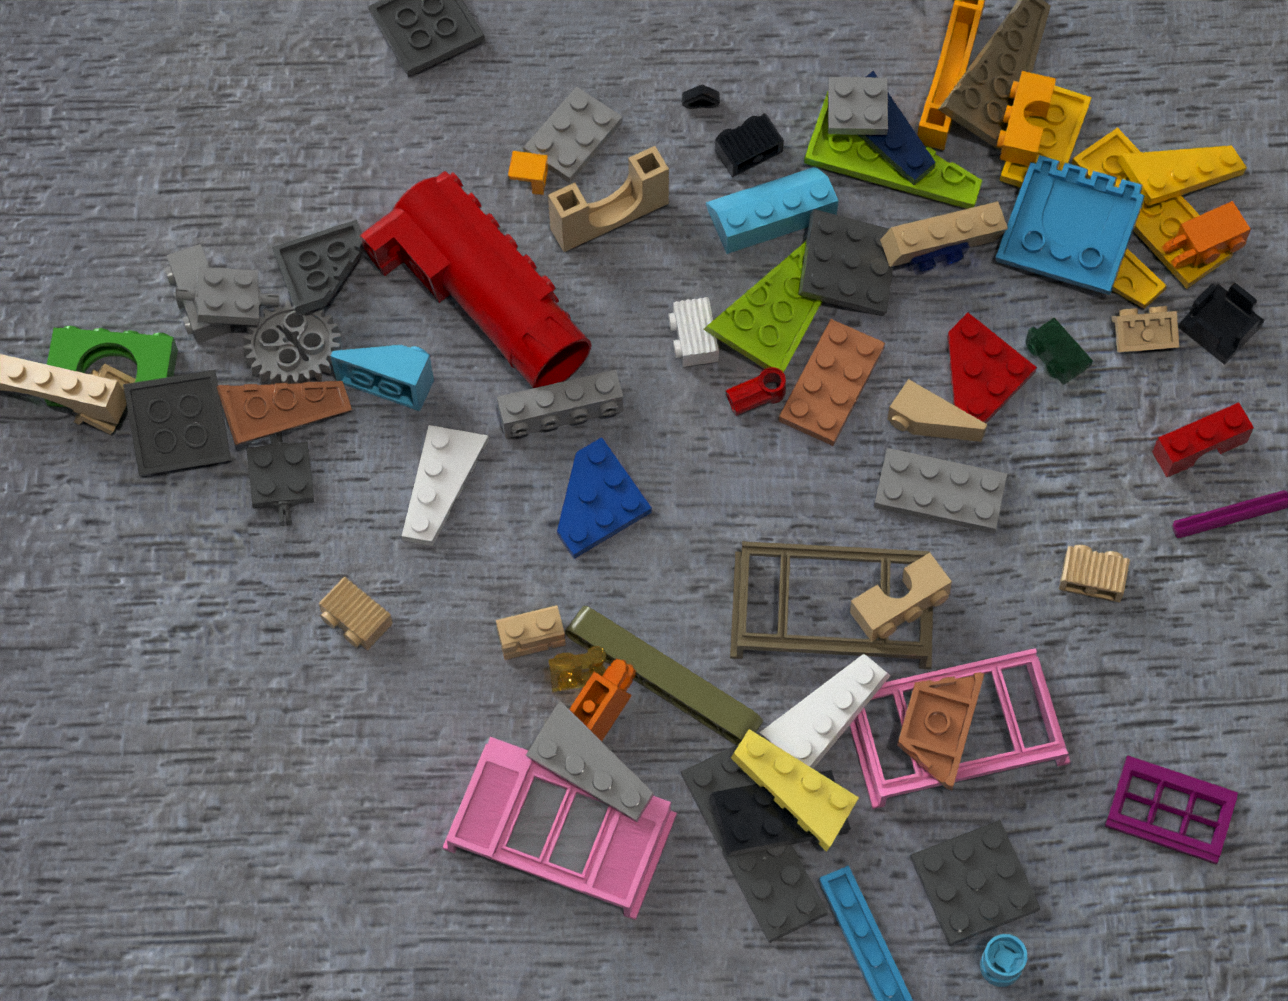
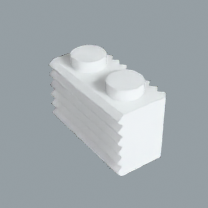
[668,297,719,367]

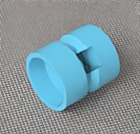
[980,934,1028,987]

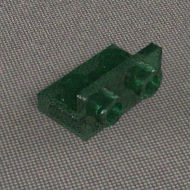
[1025,317,1093,385]

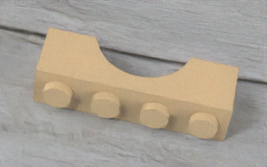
[880,201,1008,267]

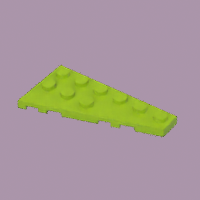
[804,91,982,209]
[703,240,822,373]

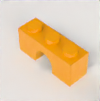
[997,71,1056,166]

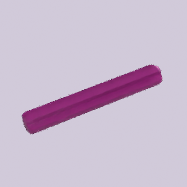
[1172,490,1288,538]

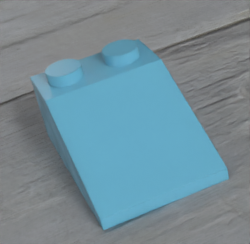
[330,345,434,411]

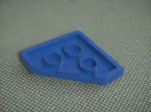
[557,437,652,559]

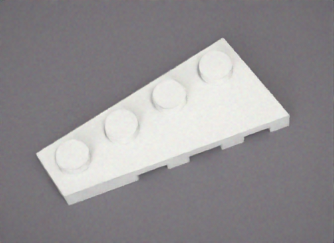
[402,425,489,546]
[760,654,891,769]

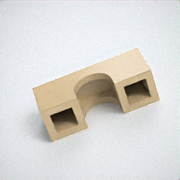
[850,553,952,642]

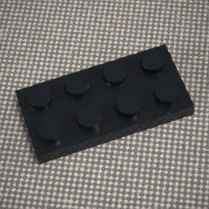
[709,770,851,857]

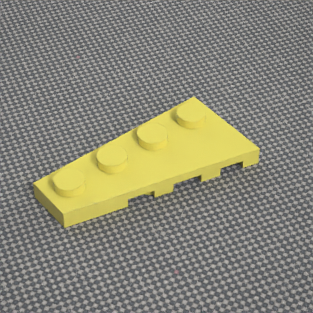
[731,729,859,852]

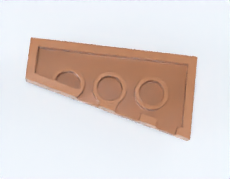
[216,381,352,445]

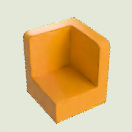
[508,151,549,195]

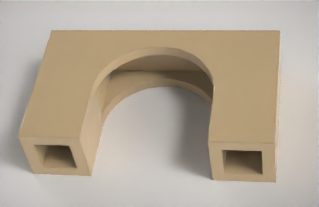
[548,146,669,252]

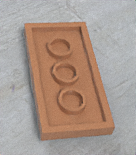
[779,319,885,446]

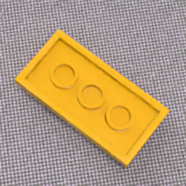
[1000,86,1092,188]

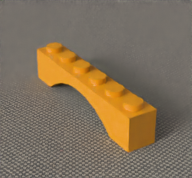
[917,0,986,150]

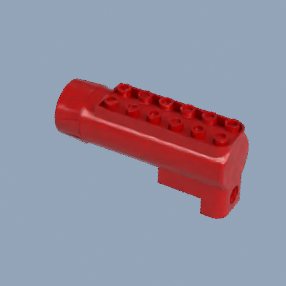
[359,171,592,388]

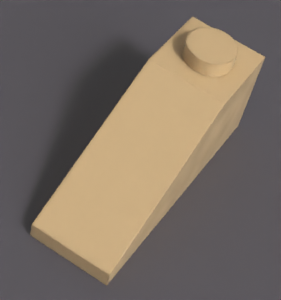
[887,379,987,442]

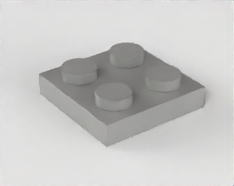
[828,77,888,135]

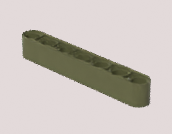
[564,606,763,745]

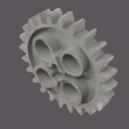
[243,300,342,384]

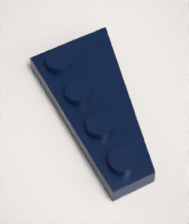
[858,71,936,185]

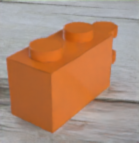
[1162,201,1251,269]
[569,659,636,741]

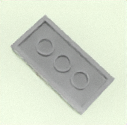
[874,448,1007,534]

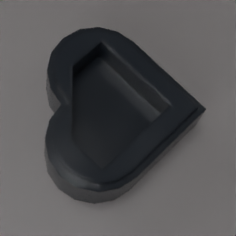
[682,85,720,109]

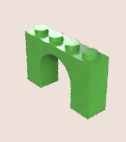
[45,326,178,407]

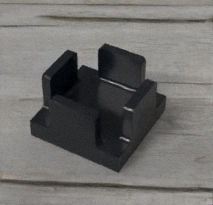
[1178,283,1265,365]

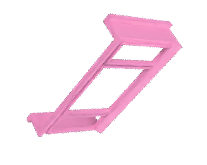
[849,648,1070,809]

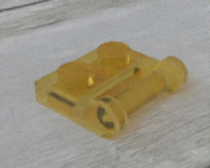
[548,646,606,692]

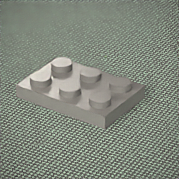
[523,87,623,183]

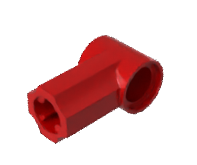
[725,367,786,416]

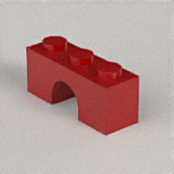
[1152,402,1254,478]

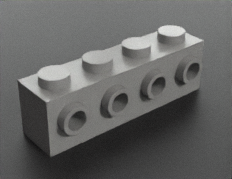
[497,370,624,439]

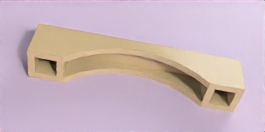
[0,354,126,424]

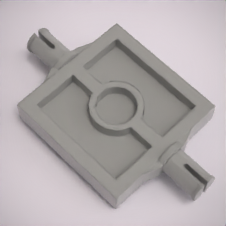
[175,267,279,325]

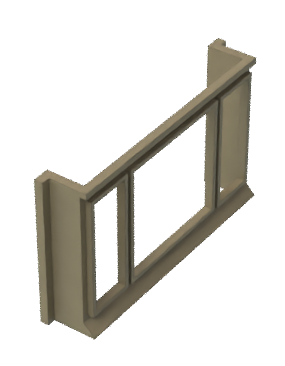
[730,541,933,669]

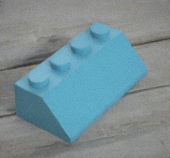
[706,167,839,254]

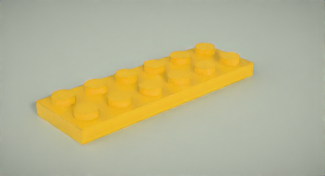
[1071,127,1234,289]

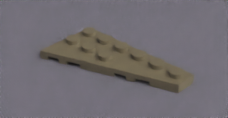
[938,0,1051,151]

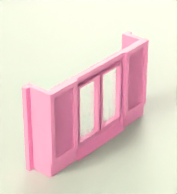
[443,737,677,920]

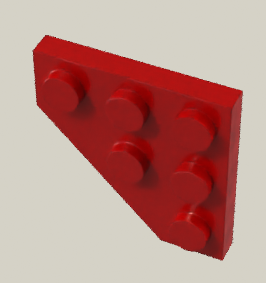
[947,312,1037,423]

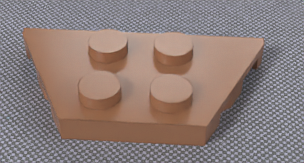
[897,672,985,791]

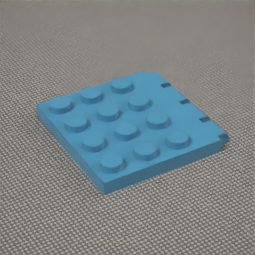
[995,155,1145,295]

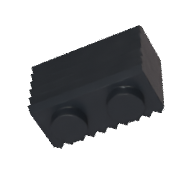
[715,113,784,177]

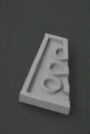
[526,700,654,822]

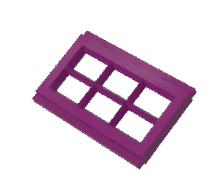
[1105,755,1238,865]

